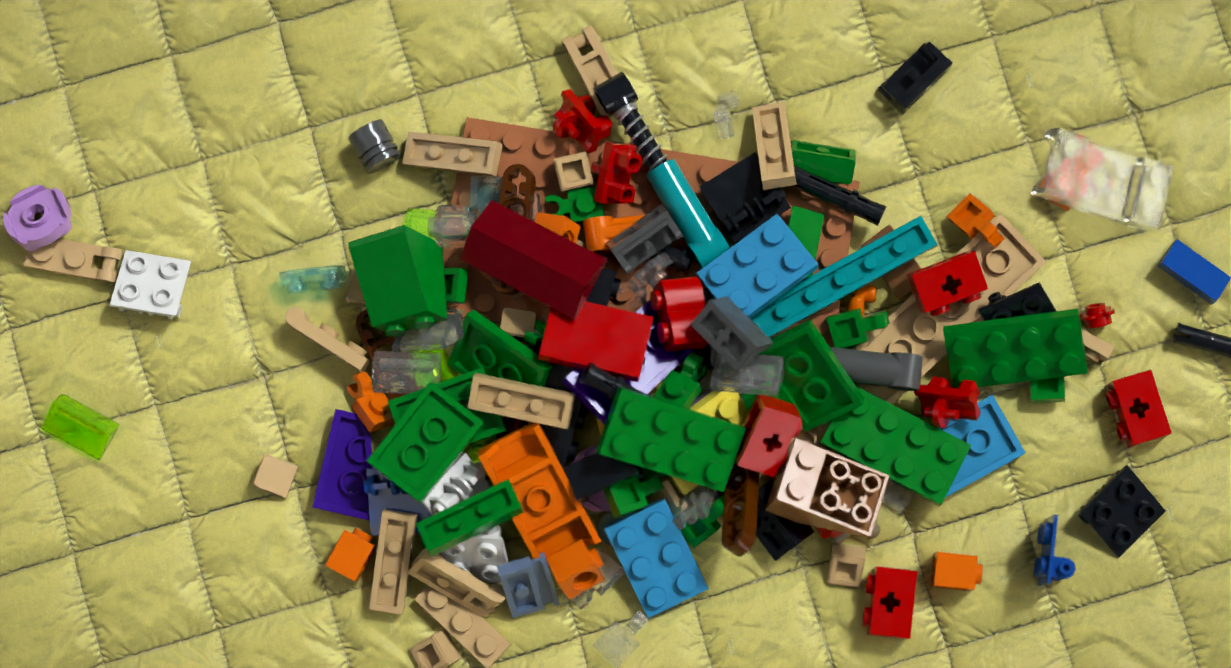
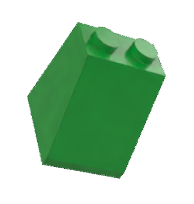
[348,225,447,337]

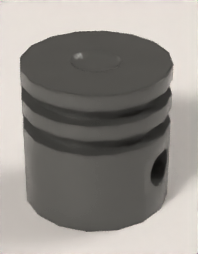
[348,119,402,174]

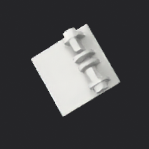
[110,250,191,320]
[423,453,490,515]
[441,525,508,583]

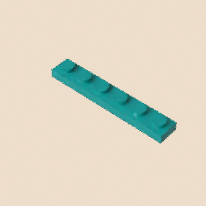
[750,216,938,338]

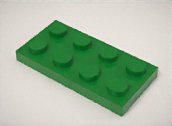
[943,308,1088,388]
[596,386,746,492]
[820,386,971,506]

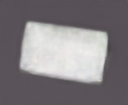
[392,312,464,352]
[372,351,442,394]
[710,352,784,396]

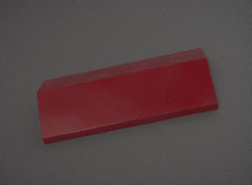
[460,200,608,320]

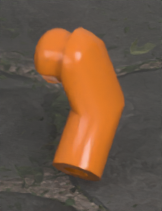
[848,285,876,317]

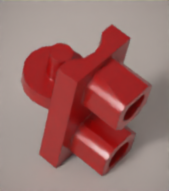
[553,89,613,153]
[591,142,642,204]
[914,376,981,428]

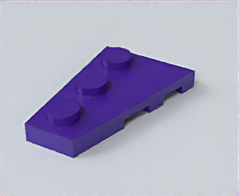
[312,409,373,521]

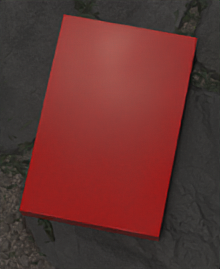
[538,301,654,382]

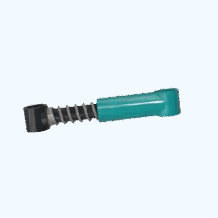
[593,72,730,269]

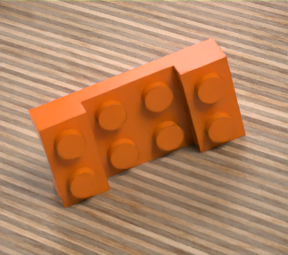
[477,422,602,568]

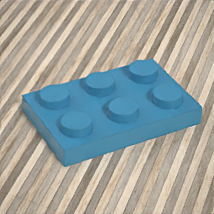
[696,213,819,318]
[939,394,1026,497]
[603,497,709,618]

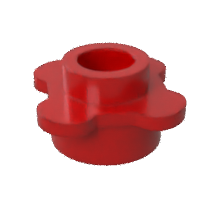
[1079,303,1115,328]

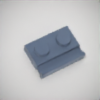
[497,552,560,618]

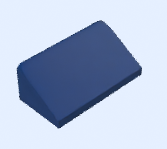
[1158,239,1231,305]

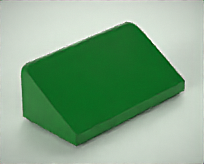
[791,140,856,184]
[788,206,824,279]

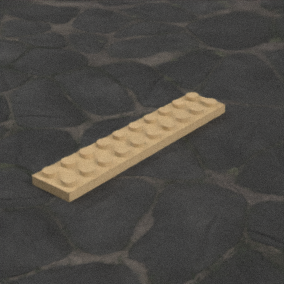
[790,213,1046,455]

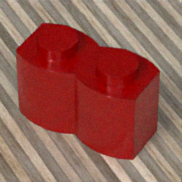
[650,276,709,352]

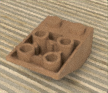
[765,438,889,538]

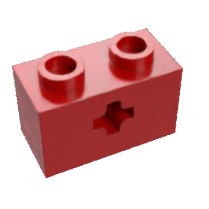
[906,250,989,316]
[1105,369,1172,448]
[735,393,802,477]
[862,566,917,639]

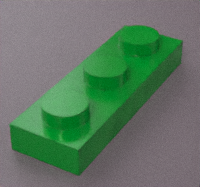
[416,479,524,557]

